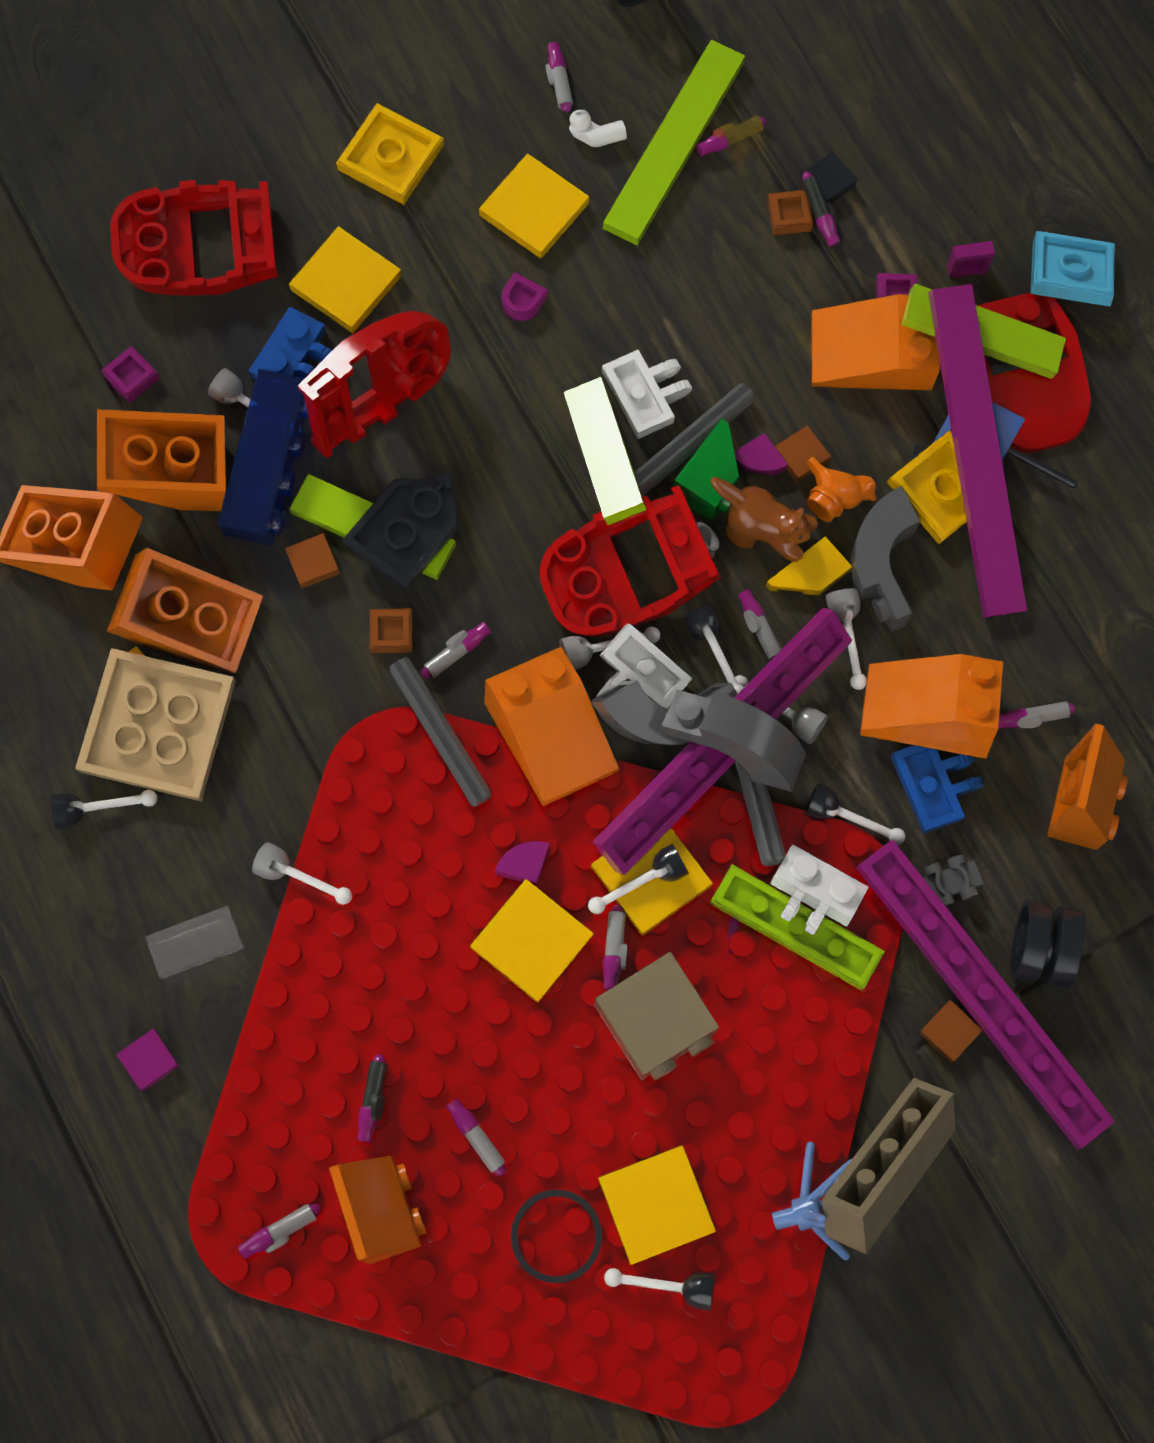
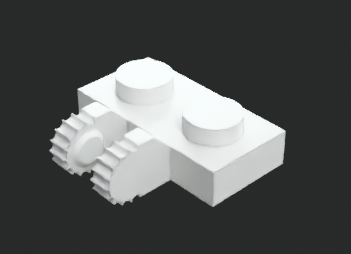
[602,350,692,439]
[596,623,692,708]
[770,844,868,935]

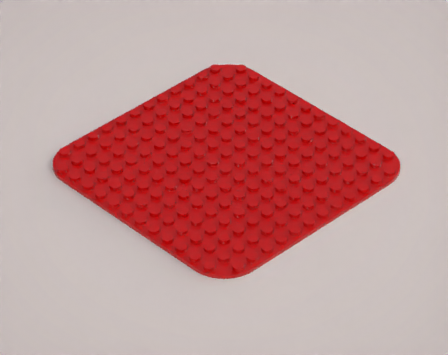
[188,707,903,1428]

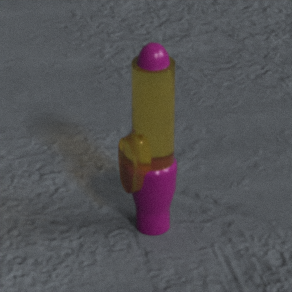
[696,116,767,157]

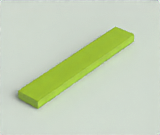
[603,40,745,246]

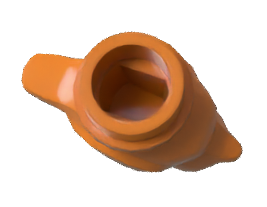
[806,456,877,522]

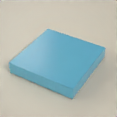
[1030,231,1115,307]

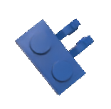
[249,307,333,395]
[891,745,985,834]

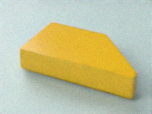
[766,536,852,596]

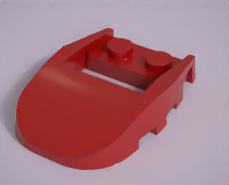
[110,180,278,296]
[977,293,1091,453]
[298,311,451,458]
[540,486,722,637]

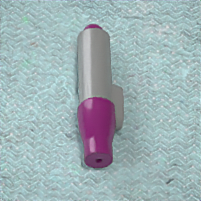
[545,42,573,113]
[738,589,782,661]
[421,622,491,679]
[998,701,1076,729]
[603,905,627,990]
[446,1098,506,1176]
[238,1203,321,1259]

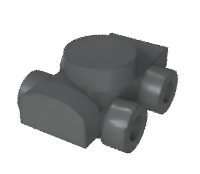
[923,854,984,907]

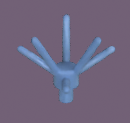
[772,1142,852,1260]

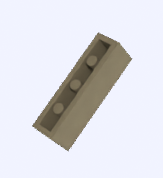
[822,1078,956,1254]

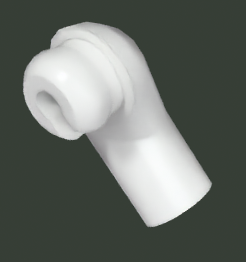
[569,110,627,147]

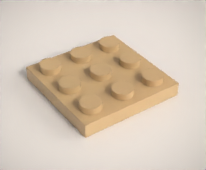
[75,648,236,802]

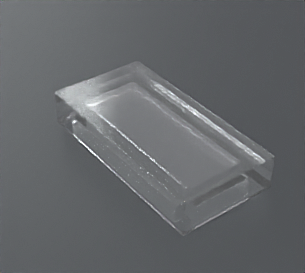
[145,906,244,979]

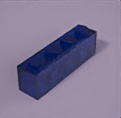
[217,369,309,546]

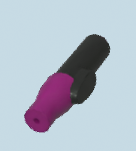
[801,172,841,247]
[357,1054,388,1143]

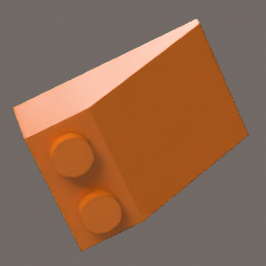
[811,294,940,391]
[97,409,226,511]
[0,485,143,591]
[107,548,263,674]
[484,647,619,806]
[860,654,1003,759]
[1047,724,1128,850]
[329,1156,426,1264]

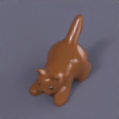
[711,477,818,562]

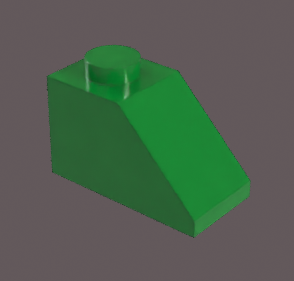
[673,418,739,522]

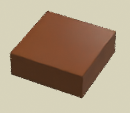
[767,190,813,235]
[775,425,831,483]
[285,533,340,589]
[370,608,413,654]
[919,1000,983,1063]

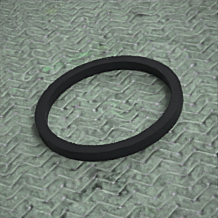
[511,1189,602,1283]

